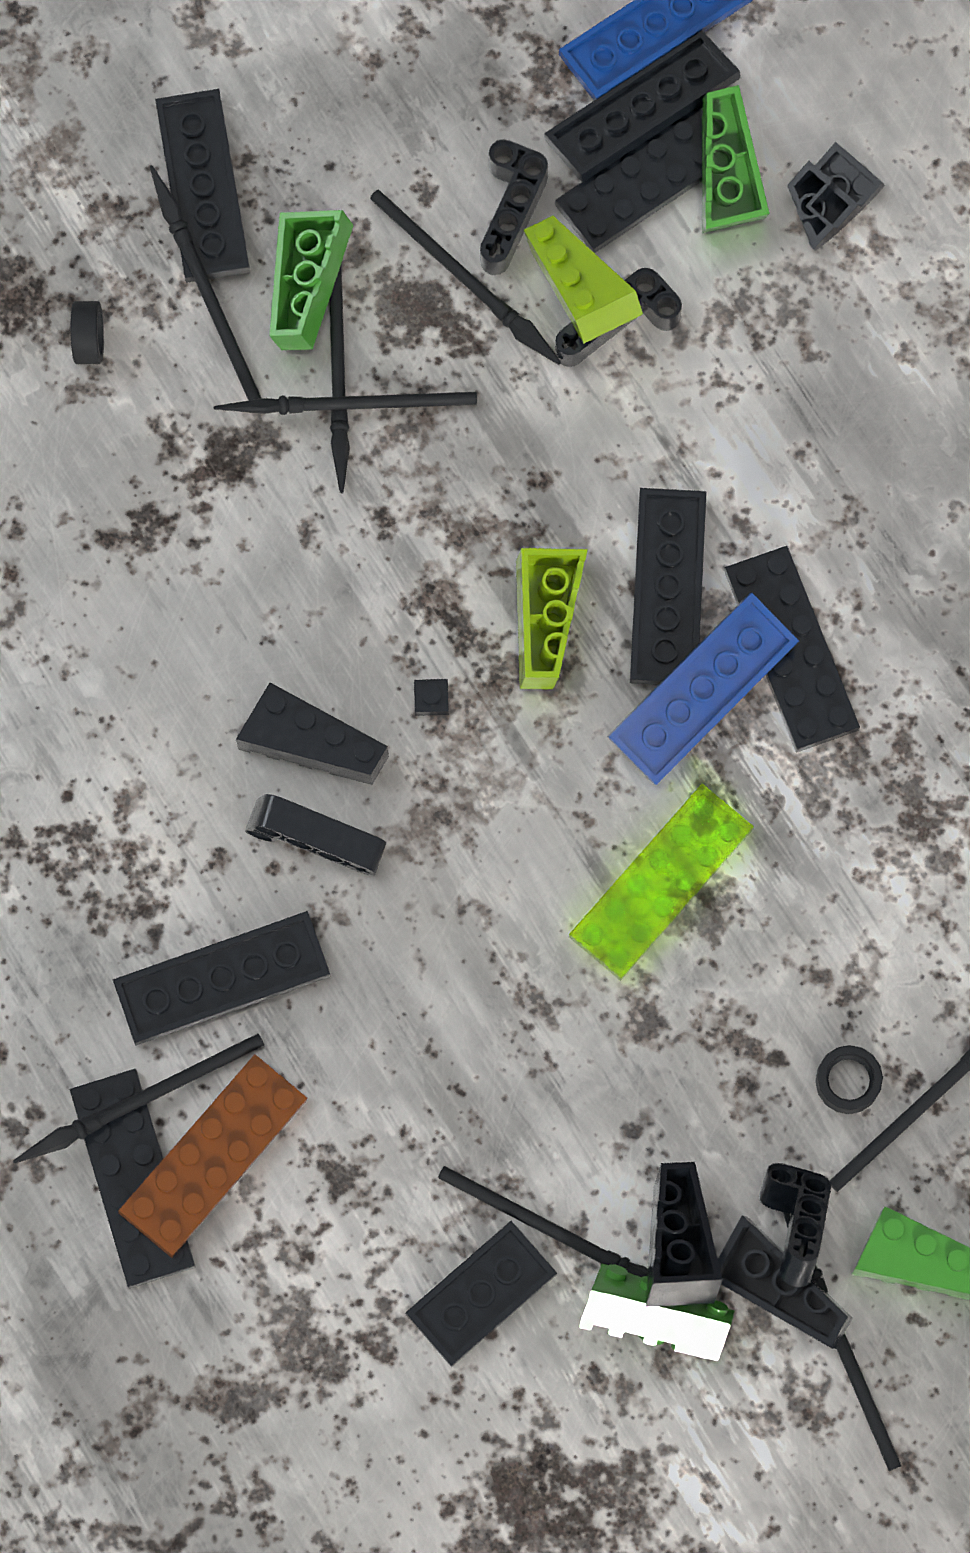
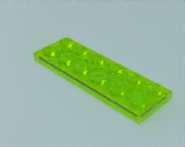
[569,784,754,981]

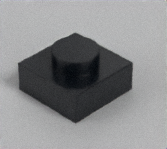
[414,679,449,716]

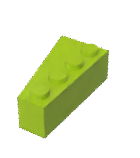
[524,215,643,343]
[516,548,588,689]

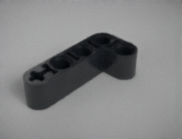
[480,139,548,275]
[555,268,682,367]
[245,794,387,876]
[759,1163,831,1287]

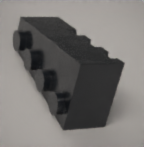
[236,682,389,785]
[646,1162,722,1307]
[718,1215,853,1349]

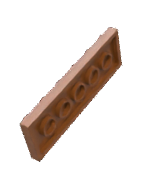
[118,1054,308,1258]

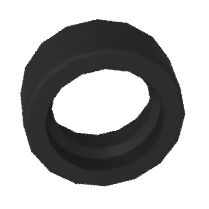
[70,301,104,364]
[815,1045,883,1114]

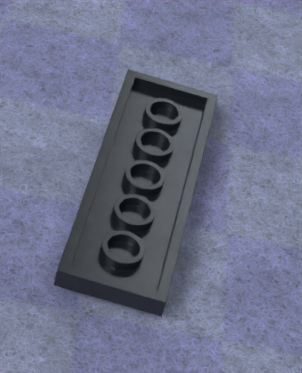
[544,30,741,183]
[155,88,250,283]
[555,104,703,253]
[630,488,707,685]
[724,545,860,753]
[113,911,331,1046]
[69,1068,196,1289]

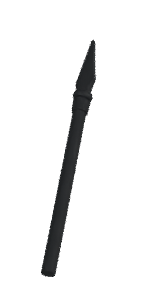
[150,165,261,401]
[370,189,561,365]
[330,262,350,494]
[213,392,477,415]
[13,1034,264,1163]
[830,1049,970,1192]
[438,1166,648,1277]
[783,1212,901,1471]

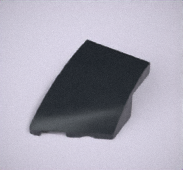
[787,142,885,251]

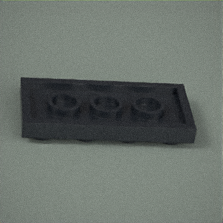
[405,1221,557,1368]

